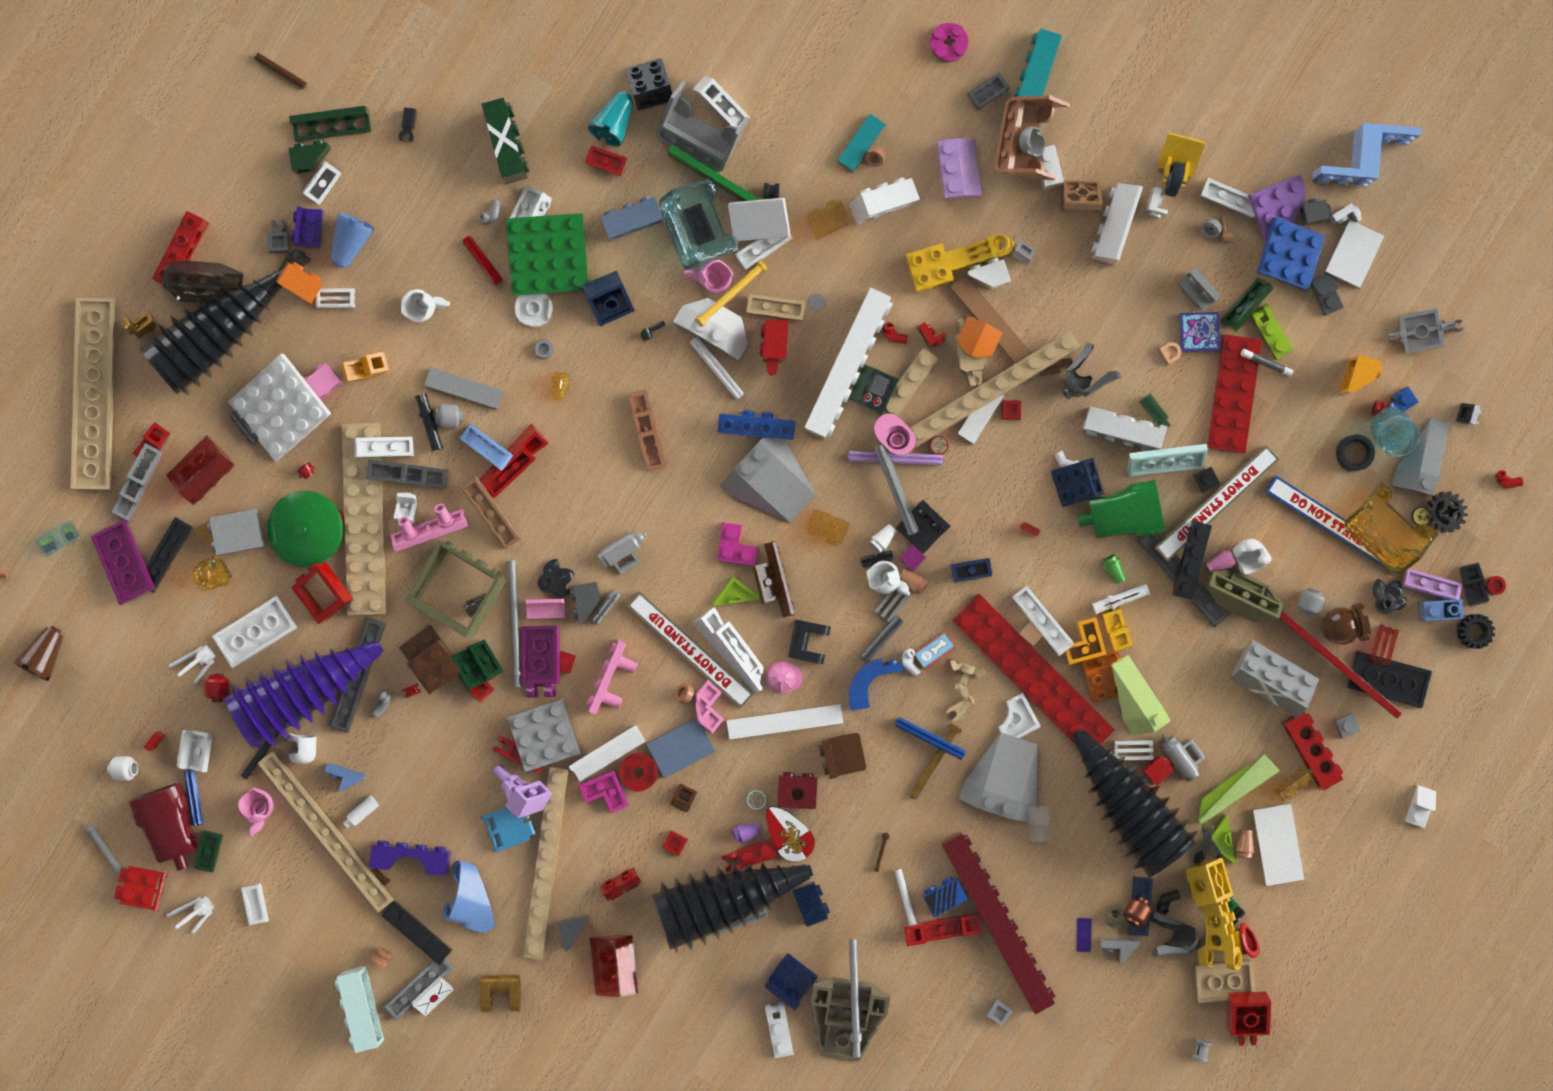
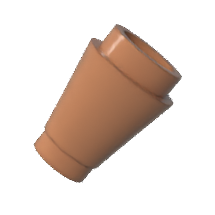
[900,569,928,595]
[1235,830,1254,859]

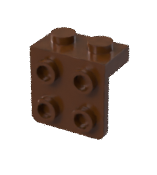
[819,733,866,779]

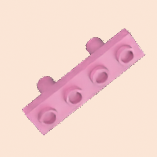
[391,504,468,552]
[586,639,638,715]

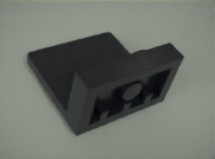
[626,58,673,111]
[896,500,951,554]

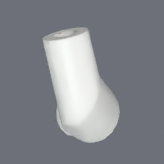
[1054,450,1079,468]
[902,649,921,677]

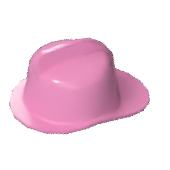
[874,414,916,455]

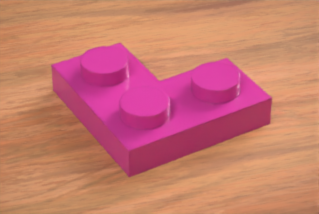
[717,522,758,566]
[579,770,629,813]

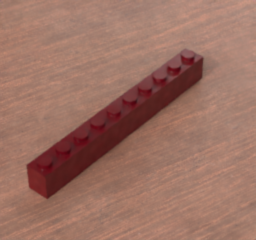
[941,832,1056,1015]

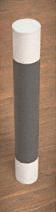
[1241,349,1293,377]

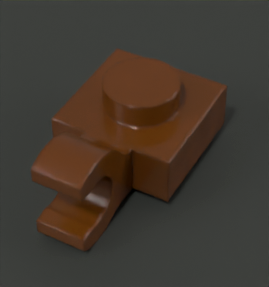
[1040,358,1073,376]

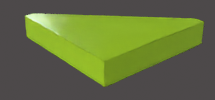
[712,576,760,606]
[1212,814,1236,864]

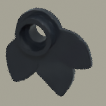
[537,559,574,597]
[1373,579,1407,614]

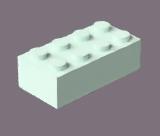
[335,966,384,1053]

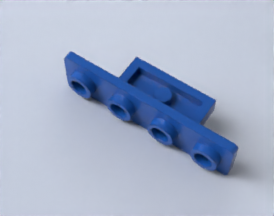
[717,410,796,440]

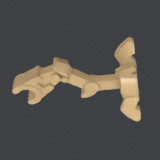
[946,659,987,722]

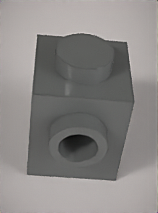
[1300,198,1331,226]

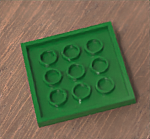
[505,213,588,296]

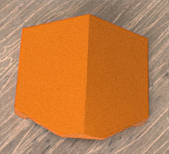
[957,316,1003,358]

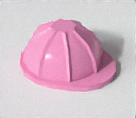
[765,661,803,694]

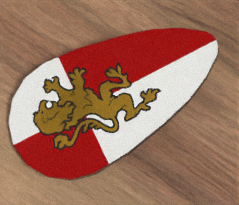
[766,806,815,861]

